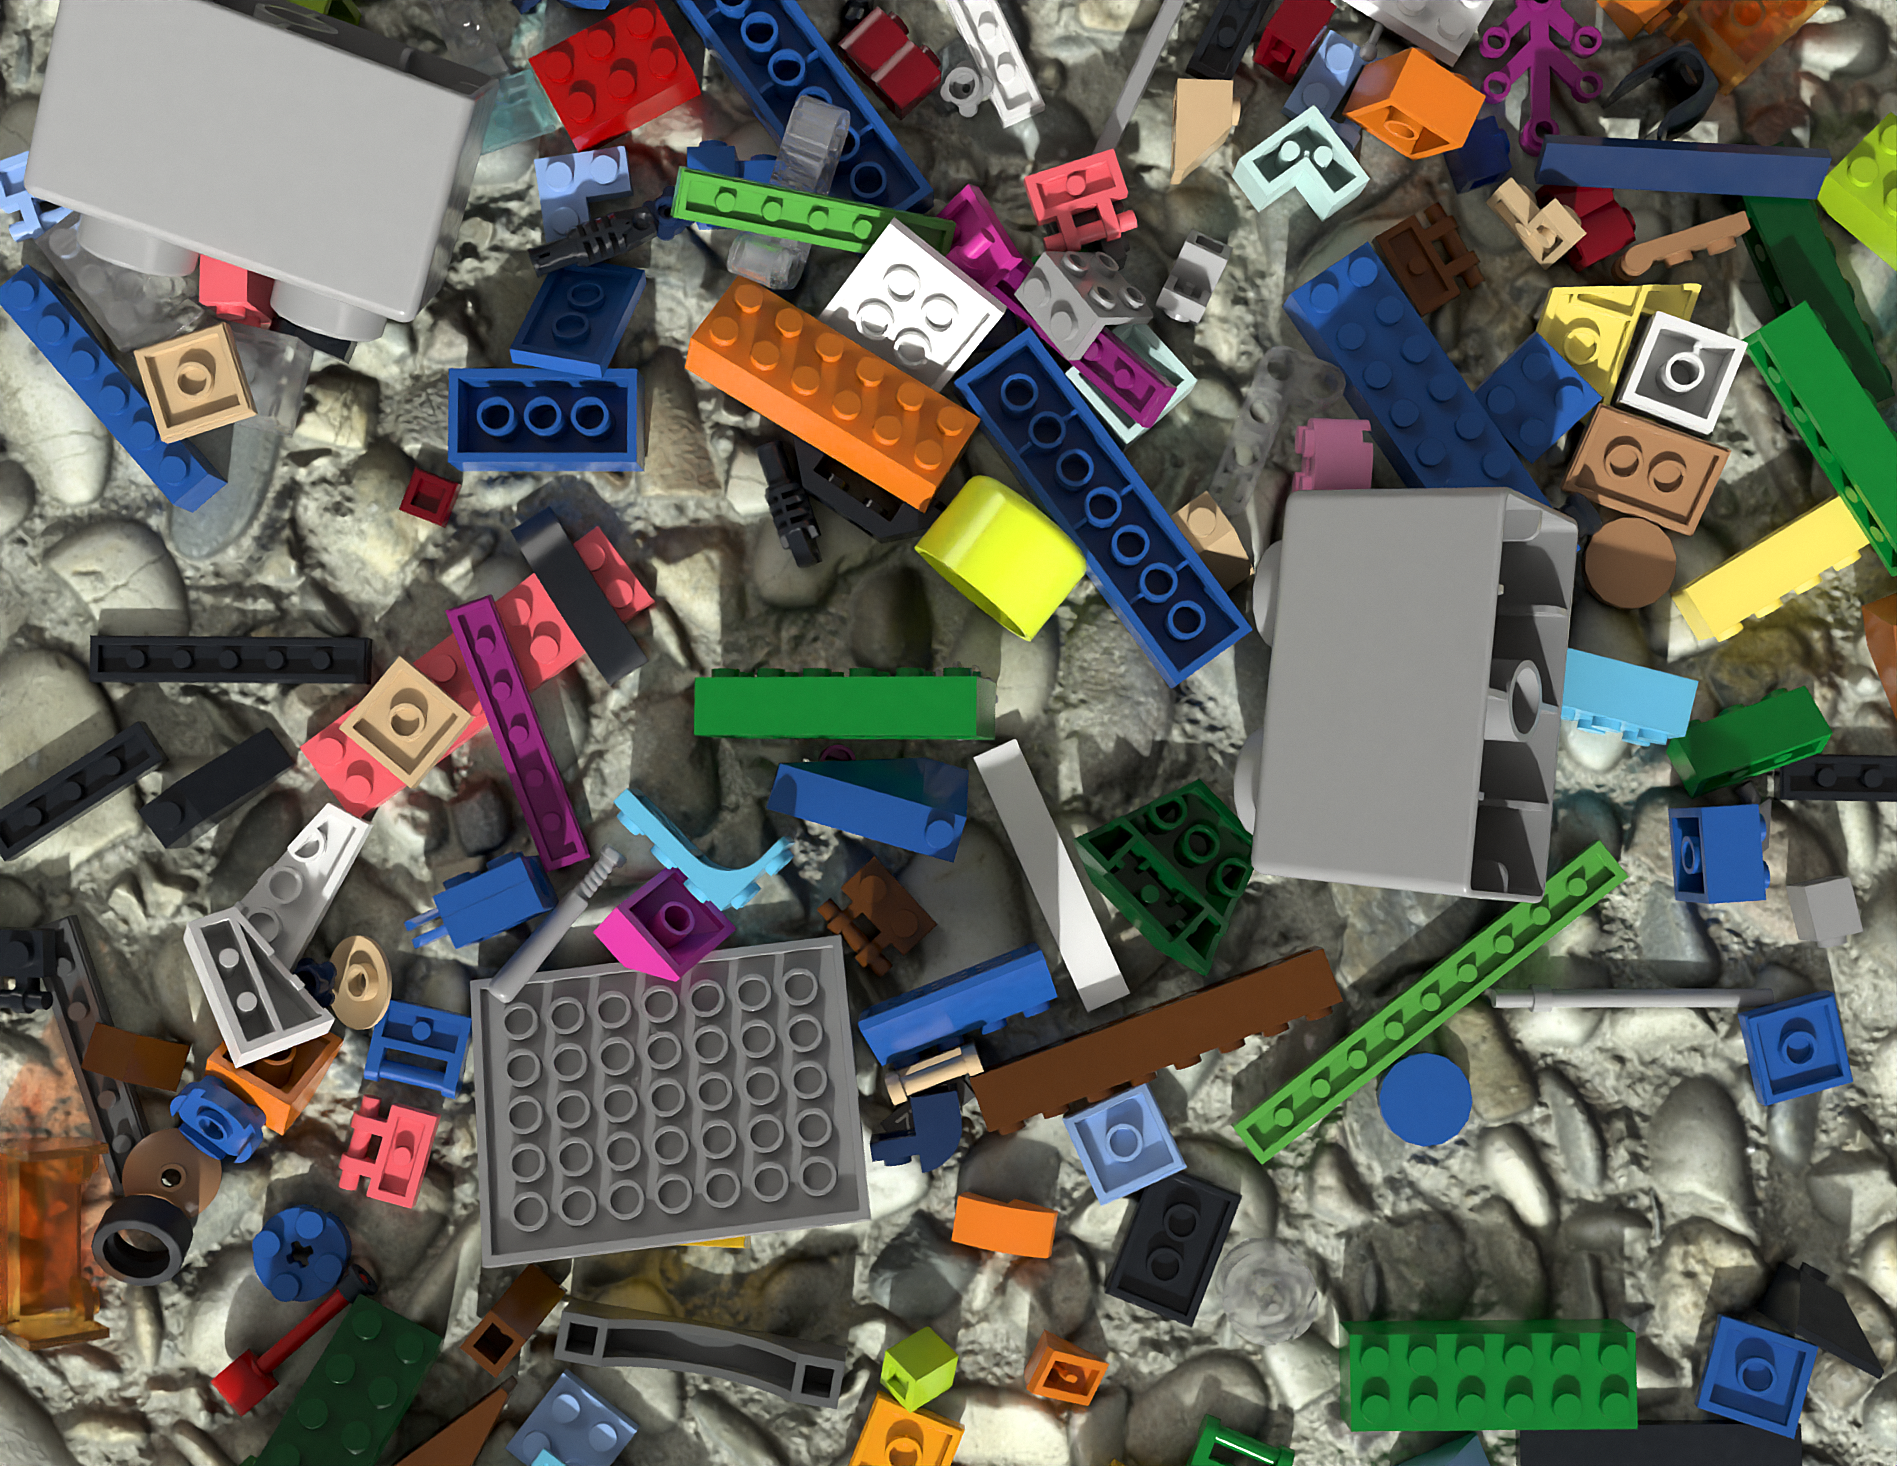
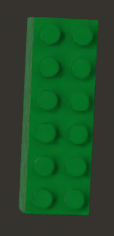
[694,667,996,740]
[1339,1319,1638,1432]

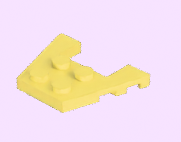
[1536,283,1702,426]

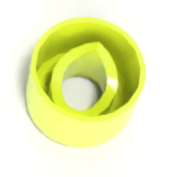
[914,475,1087,642]

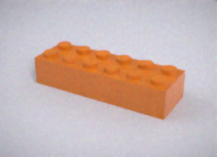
[685,273,981,513]

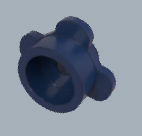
[642,186,695,241]
[292,957,337,1008]

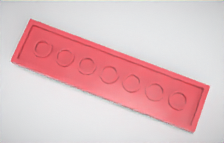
[299,526,655,818]

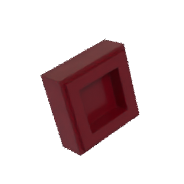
[399,467,462,528]

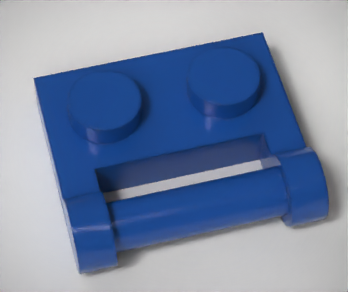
[364,997,472,1099]

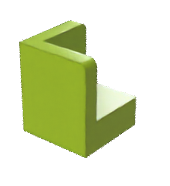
[880,1327,959,1413]

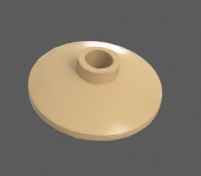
[330,935,392,1030]

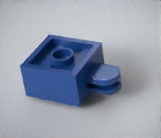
[404,851,559,949]

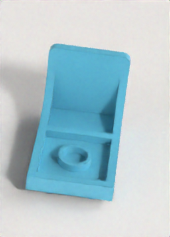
[613,788,796,911]

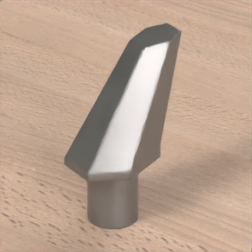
[1734,780,1772,853]

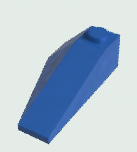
[766,757,969,863]

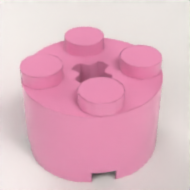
[1292,418,1373,493]

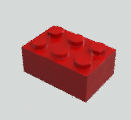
[528,0,701,152]

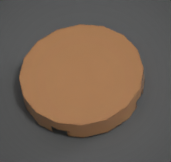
[1580,518,1676,610]

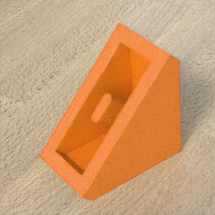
[1024,1329,1109,1406]

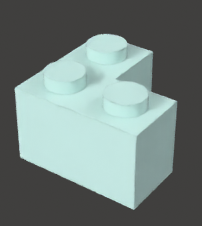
[1232,105,1370,222]

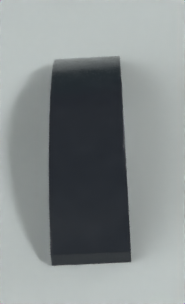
[510,506,649,686]

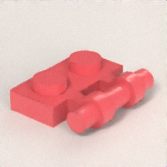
[1023,148,1137,252]
[338,1094,441,1209]

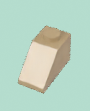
[1170,78,1241,184]
[1170,490,1255,592]

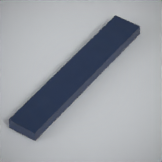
[1534,134,1832,199]

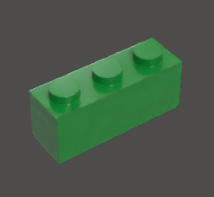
[1666,686,1833,799]

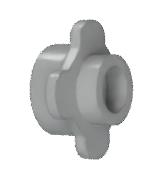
[940,60,994,117]

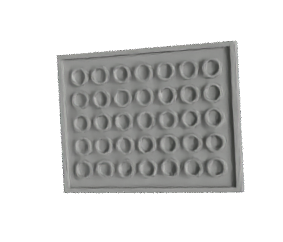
[470,935,872,1268]

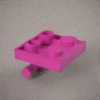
[935,184,1023,292]

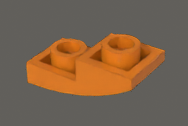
[951,1191,1058,1258]

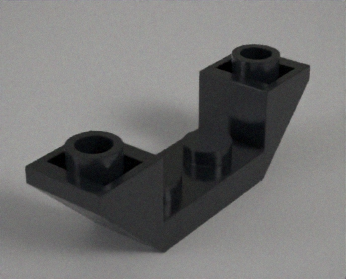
[792,433,947,544]

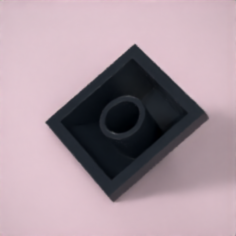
[1756,1261,1884,1380]

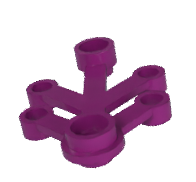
[1479,0,1603,157]

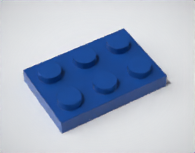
[509,262,647,379]

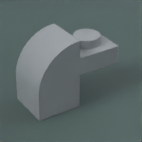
[1155,229,1233,326]

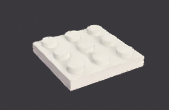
[817,217,1007,393]

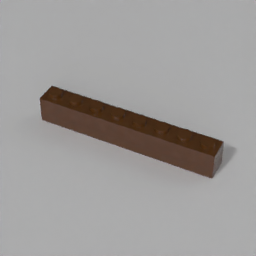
[969,945,1343,1135]

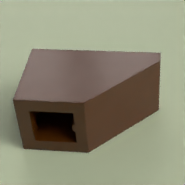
[459,1263,568,1378]

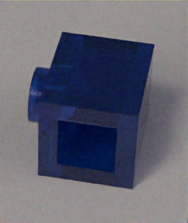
[1443,115,1512,195]

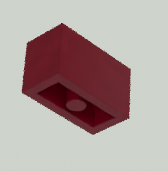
[1253,0,1337,85]

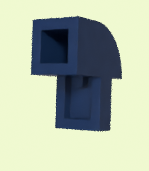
[869,1083,962,1173]

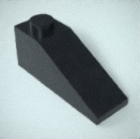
[138,728,297,849]

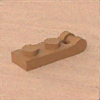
[1611,211,1751,284]

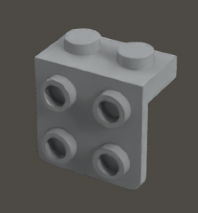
[1014,251,1154,360]

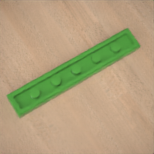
[670,166,956,257]

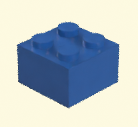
[1668,804,1770,904]

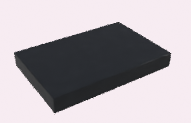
[1103,1170,1242,1328]

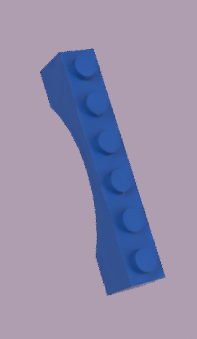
[0,264,227,513]

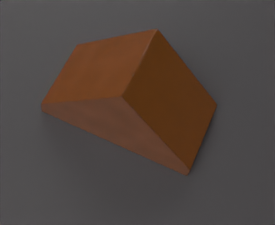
[81,1022,192,1092]

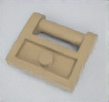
[884,1037,984,1105]

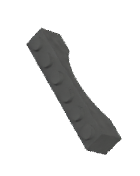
[553,1298,848,1409]

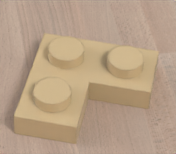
[1485,177,1587,271]

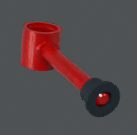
[210,1263,378,1418]

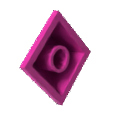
[593,867,737,982]

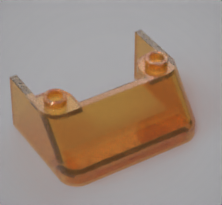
[0,1136,110,1351]

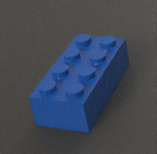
[448,368,645,471]

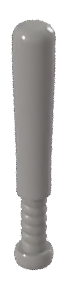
[488,844,627,1003]

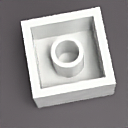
[1611,311,1748,438]

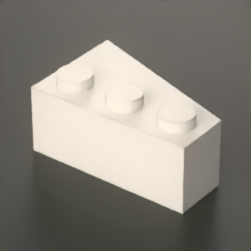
[183,906,335,1068]

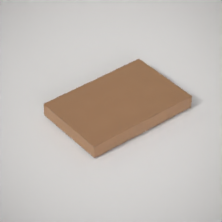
[1559,402,1732,537]

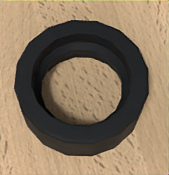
[91,1195,194,1286]

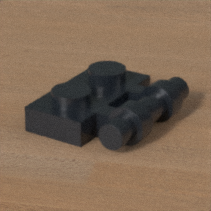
[0,926,56,1014]

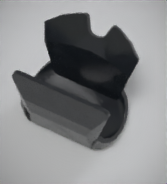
[1601,38,1719,141]

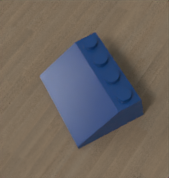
[857,942,1058,1069]

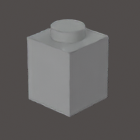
[1785,875,1863,948]

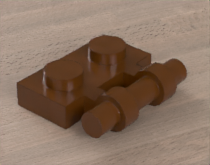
[1371,202,1486,318]
[817,856,938,978]

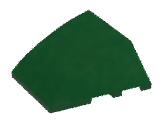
[1072,779,1254,976]

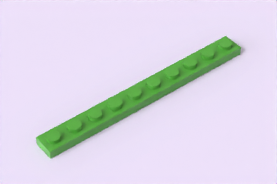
[1231,840,1629,1165]

